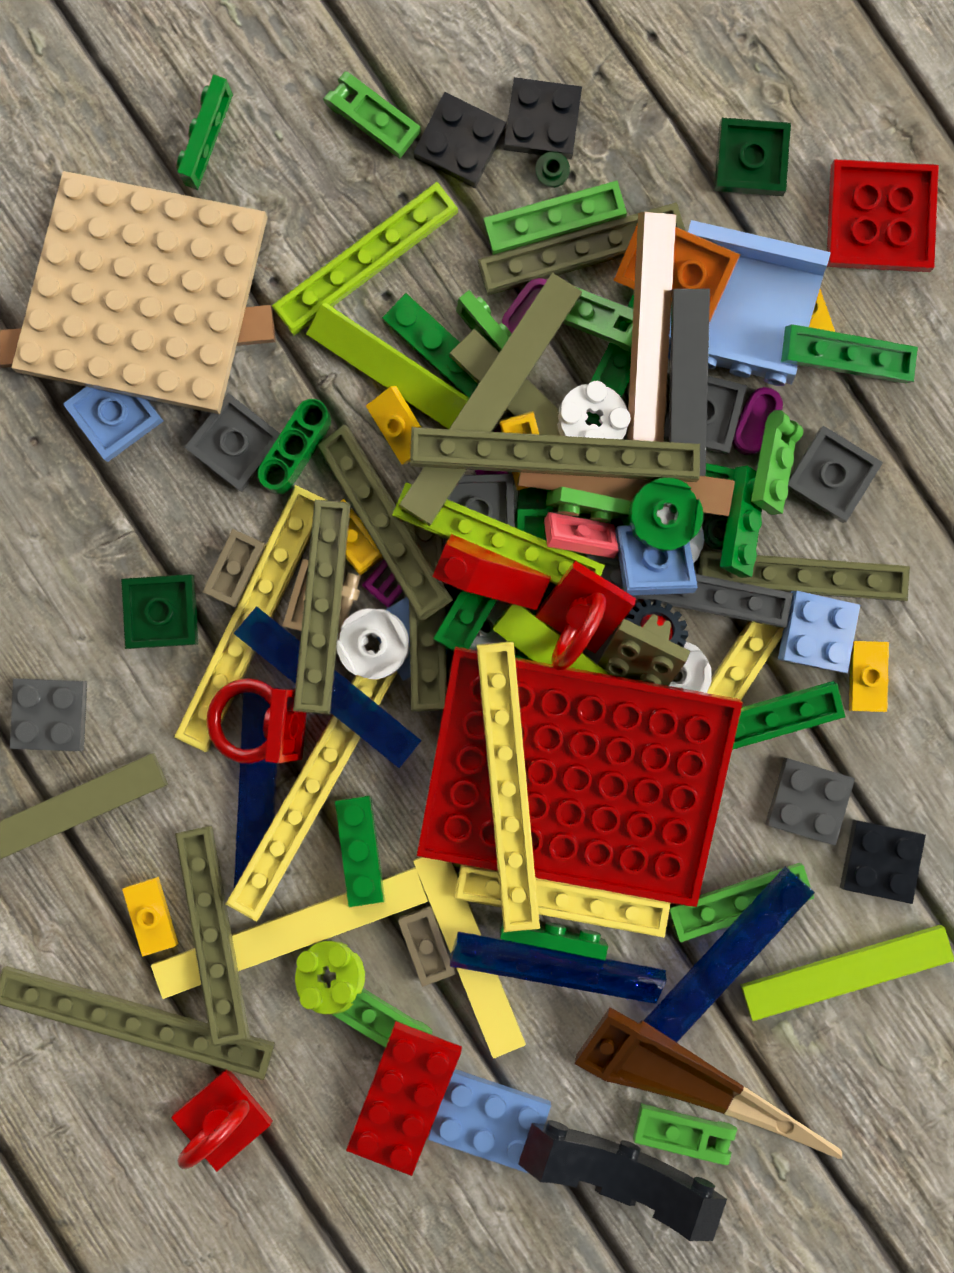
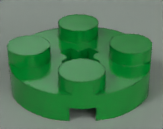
[629,477,703,551]

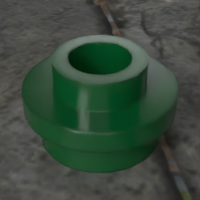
[535,152,570,188]
[702,515,728,550]

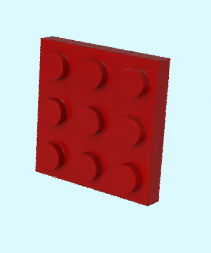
[827,159,939,272]

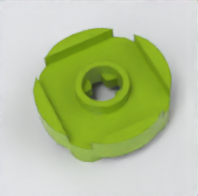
[295,941,365,1014]

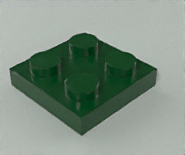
[714,117,791,196]
[121,574,198,649]

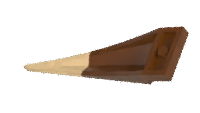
[574,1007,842,1159]

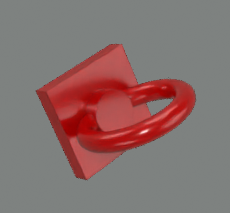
[535,561,636,671]
[207,678,307,764]
[171,1069,273,1172]

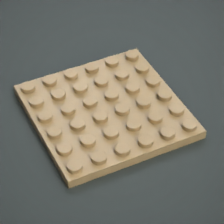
[11,171,268,414]

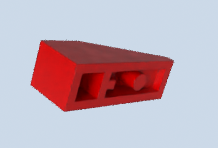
[432,534,551,610]

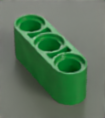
[258,399,331,494]

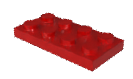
[346,1021,462,1176]

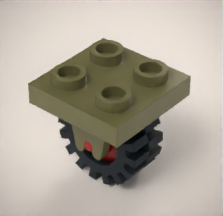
[598,599,690,686]

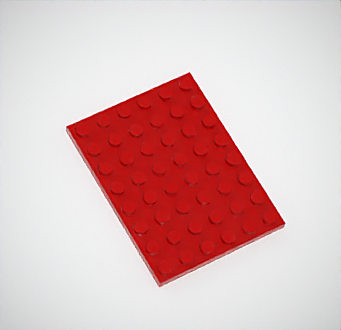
[417,647,743,907]

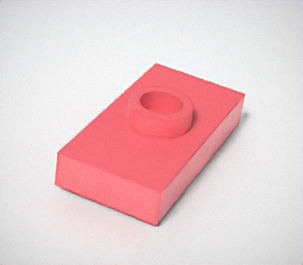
[544,512,619,559]

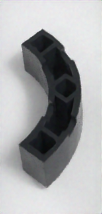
[518,1120,727,1241]

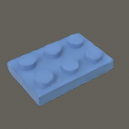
[428,1069,551,1174]

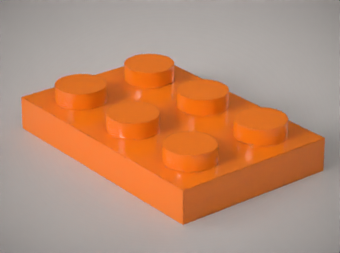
[613,223,741,322]

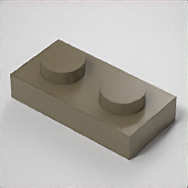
[203,529,266,607]
[398,905,456,987]

